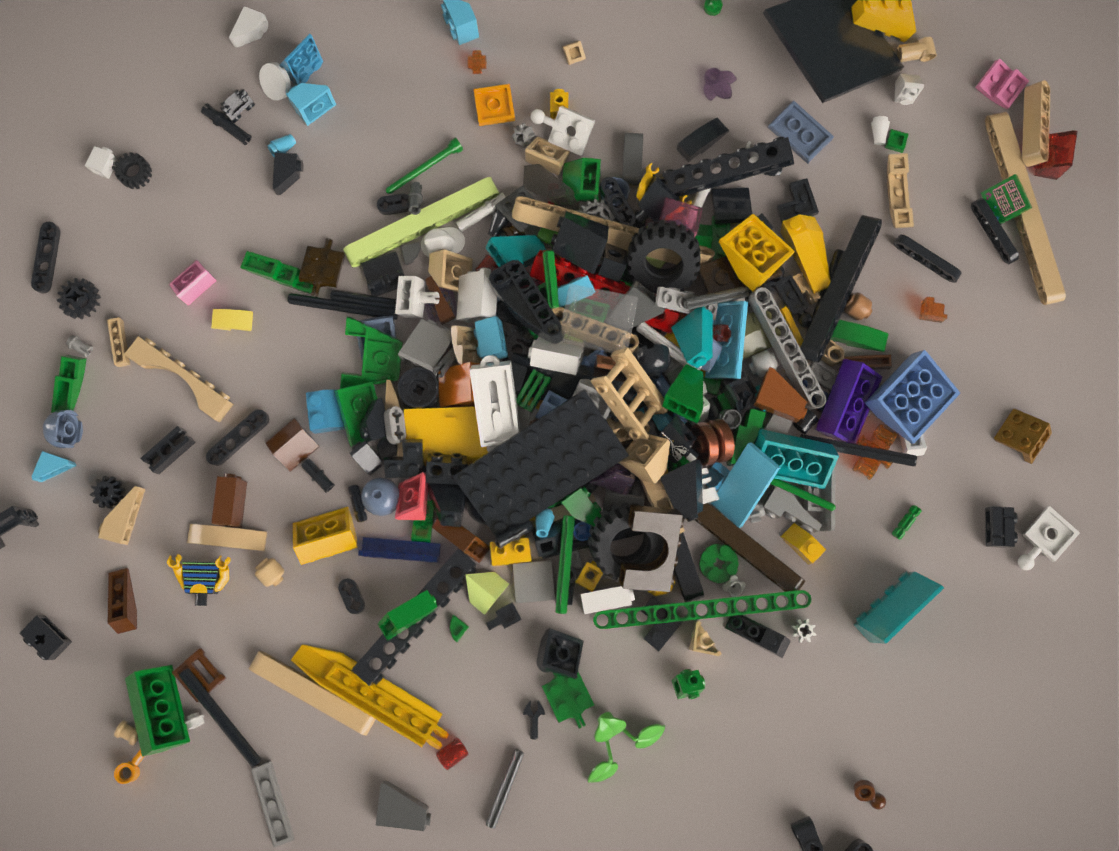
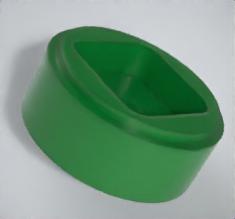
[704,0,723,16]

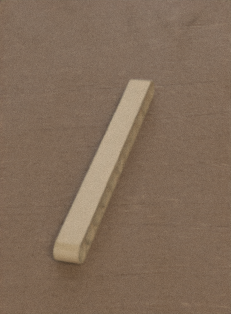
[985,112,1065,305]
[512,196,715,266]

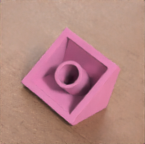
[169,260,216,305]

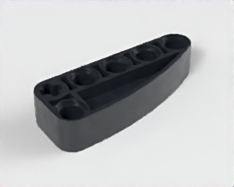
[489,260,564,344]

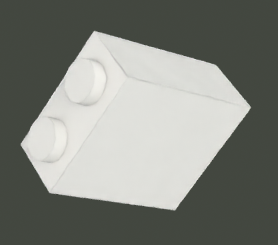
[456,268,498,324]
[528,337,585,375]
[580,586,635,614]

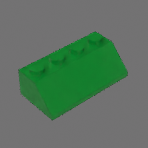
[125,665,190,757]

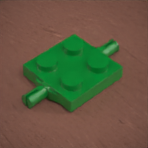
[541,671,594,729]

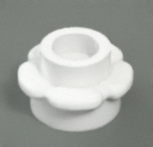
[185,712,205,729]

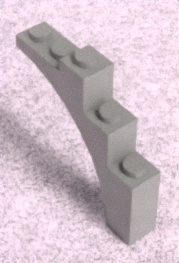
[754,414,822,533]

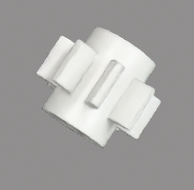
[791,619,816,643]

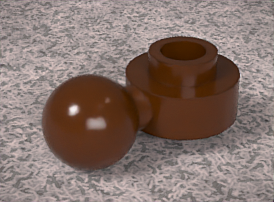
[853,780,886,810]

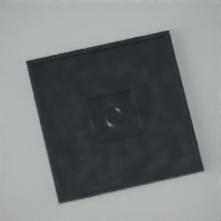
[763,0,904,104]

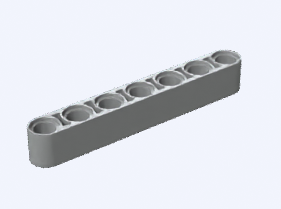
[748,287,826,410]

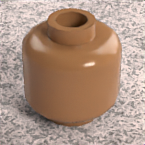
[844,292,873,321]

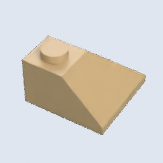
[428,249,473,292]
[619,434,670,484]

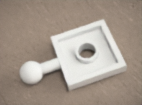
[531,106,595,156]
[1018,506,1080,570]

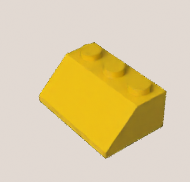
[292,507,358,565]

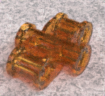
[852,423,898,480]

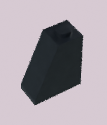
[660,460,703,522]
[428,483,467,527]

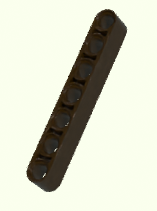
[695,503,806,592]

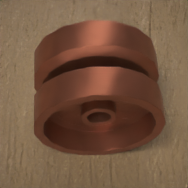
[690,419,734,466]

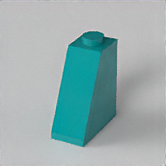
[485,235,546,273]
[671,306,713,369]

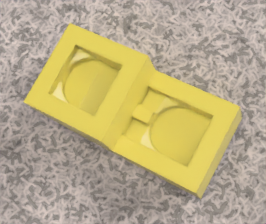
[211,309,253,331]

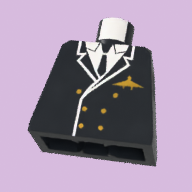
[658,415,700,463]

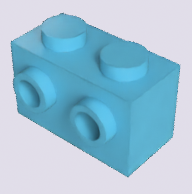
[474,316,508,363]

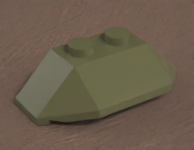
[742,305,781,360]

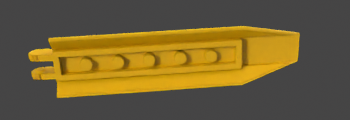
[291,644,449,750]

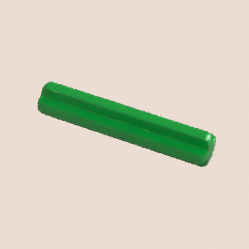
[543,251,559,309]

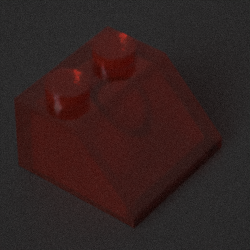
[1034,130,1078,180]

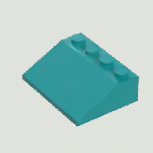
[854,571,944,644]

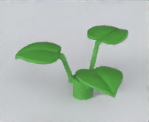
[587,712,665,783]

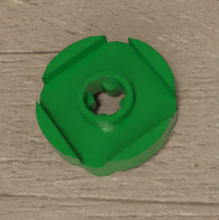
[699,544,739,583]

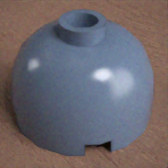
[43,410,83,448]
[361,477,399,516]

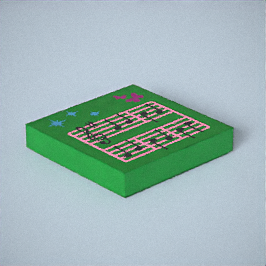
[981,174,1032,224]

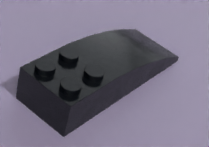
[512,352,626,415]

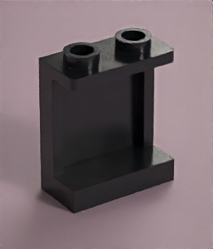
[0,506,39,549]

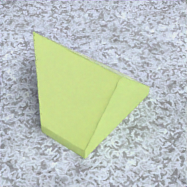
[465,572,509,615]

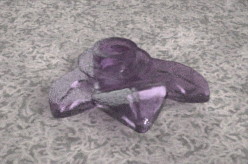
[703,68,737,101]

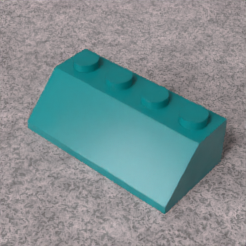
[754,429,839,489]

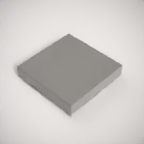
[513,560,555,603]

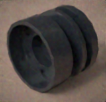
[398,367,439,409]

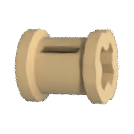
[114,720,138,746]

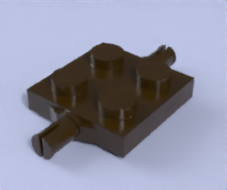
[299,238,345,297]

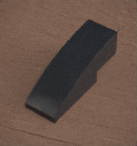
[677,118,729,163]

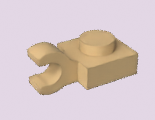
[792,272,820,305]

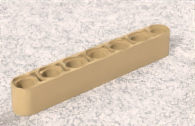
[249,650,376,736]

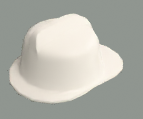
[421,227,465,257]

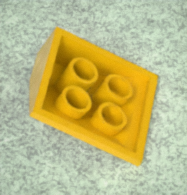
[719,214,795,292]

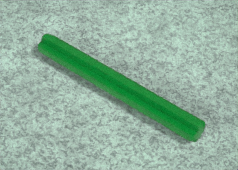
[555,515,575,614]

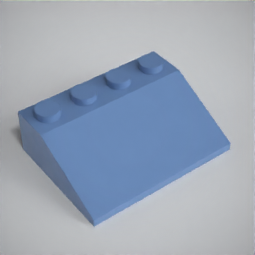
[865,350,960,444]

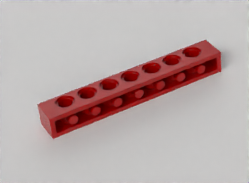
[529,250,680,334]

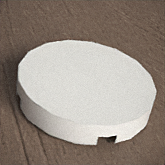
[259,62,291,100]

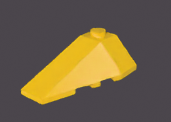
[780,215,831,294]

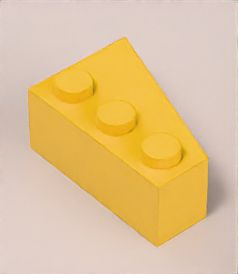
[851,0,916,43]

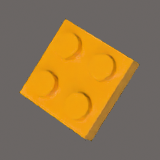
[474,84,515,126]

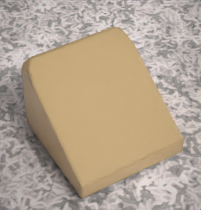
[562,41,586,65]

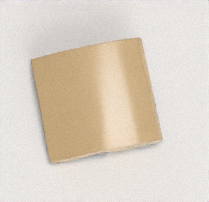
[451,326,482,364]

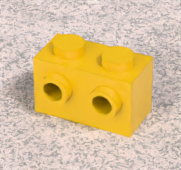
[490,535,532,566]

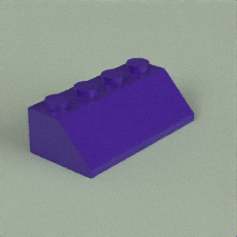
[816,359,883,444]

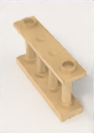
[591,348,668,441]

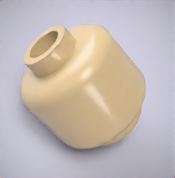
[255,557,284,587]

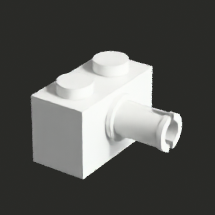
[395,276,440,318]

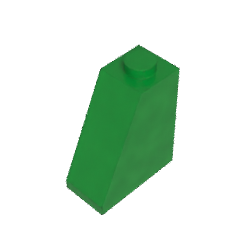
[662,364,703,424]
[377,590,437,641]

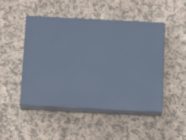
[768,101,834,164]

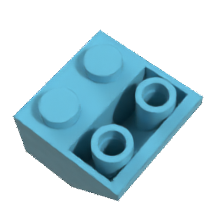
[441,0,479,45]

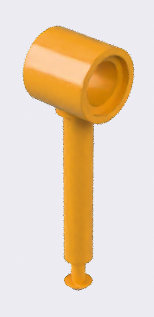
[114,749,145,784]

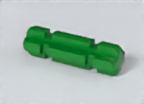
[892,505,922,540]

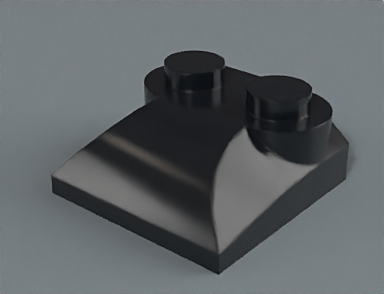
[536,628,584,679]

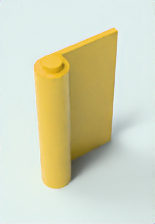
[404,407,488,466]

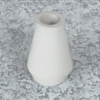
[871,116,890,145]

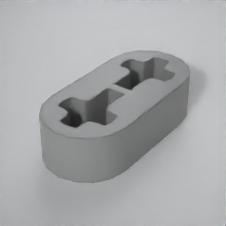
[384,406,406,444]

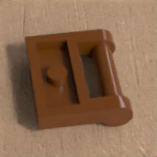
[172,648,226,702]

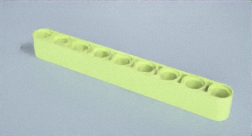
[343,177,500,267]

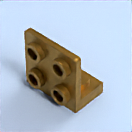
[994,409,1052,464]

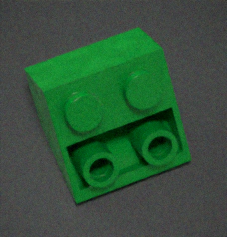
[561,158,601,202]

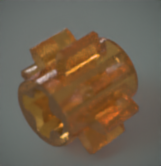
[467,50,487,74]

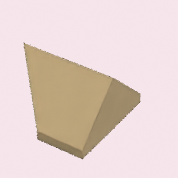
[689,620,722,656]

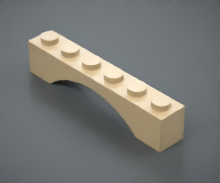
[124,336,234,423]

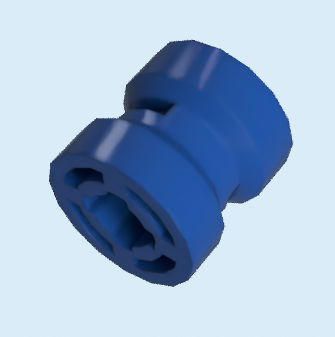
[573,519,591,541]

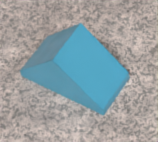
[31,451,77,482]

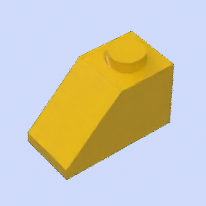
[780,523,826,564]

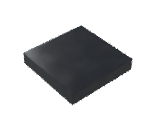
[711,188,752,224]

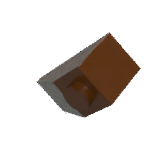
[108,568,137,634]

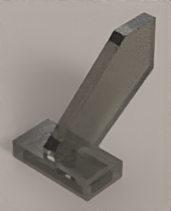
[523,164,580,210]

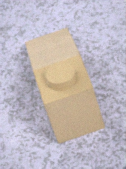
[98,486,145,545]

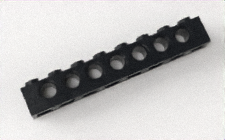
[653,137,794,198]
[352,548,477,686]

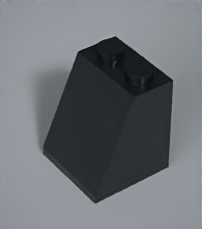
[550,211,609,274]

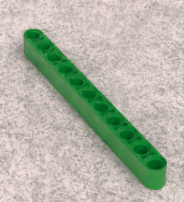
[593,590,812,629]

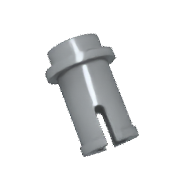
[66,335,93,357]

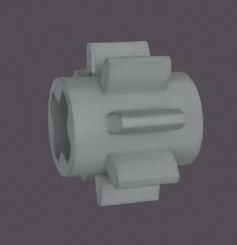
[511,123,536,148]
[747,502,765,523]

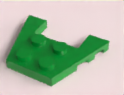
[340,317,403,389]

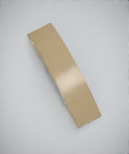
[887,153,914,228]
[187,524,267,551]

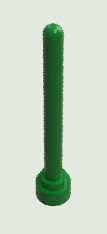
[386,137,464,194]
[770,479,836,511]

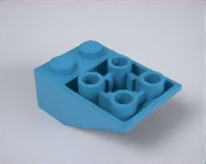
[279,34,323,85]

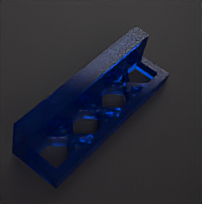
[358,537,441,563]

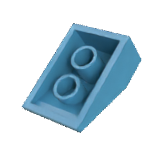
[306,389,345,434]

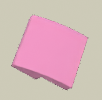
[975,59,1029,109]

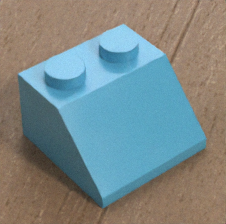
[286,83,336,126]

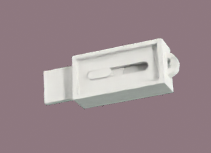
[470,355,521,452]

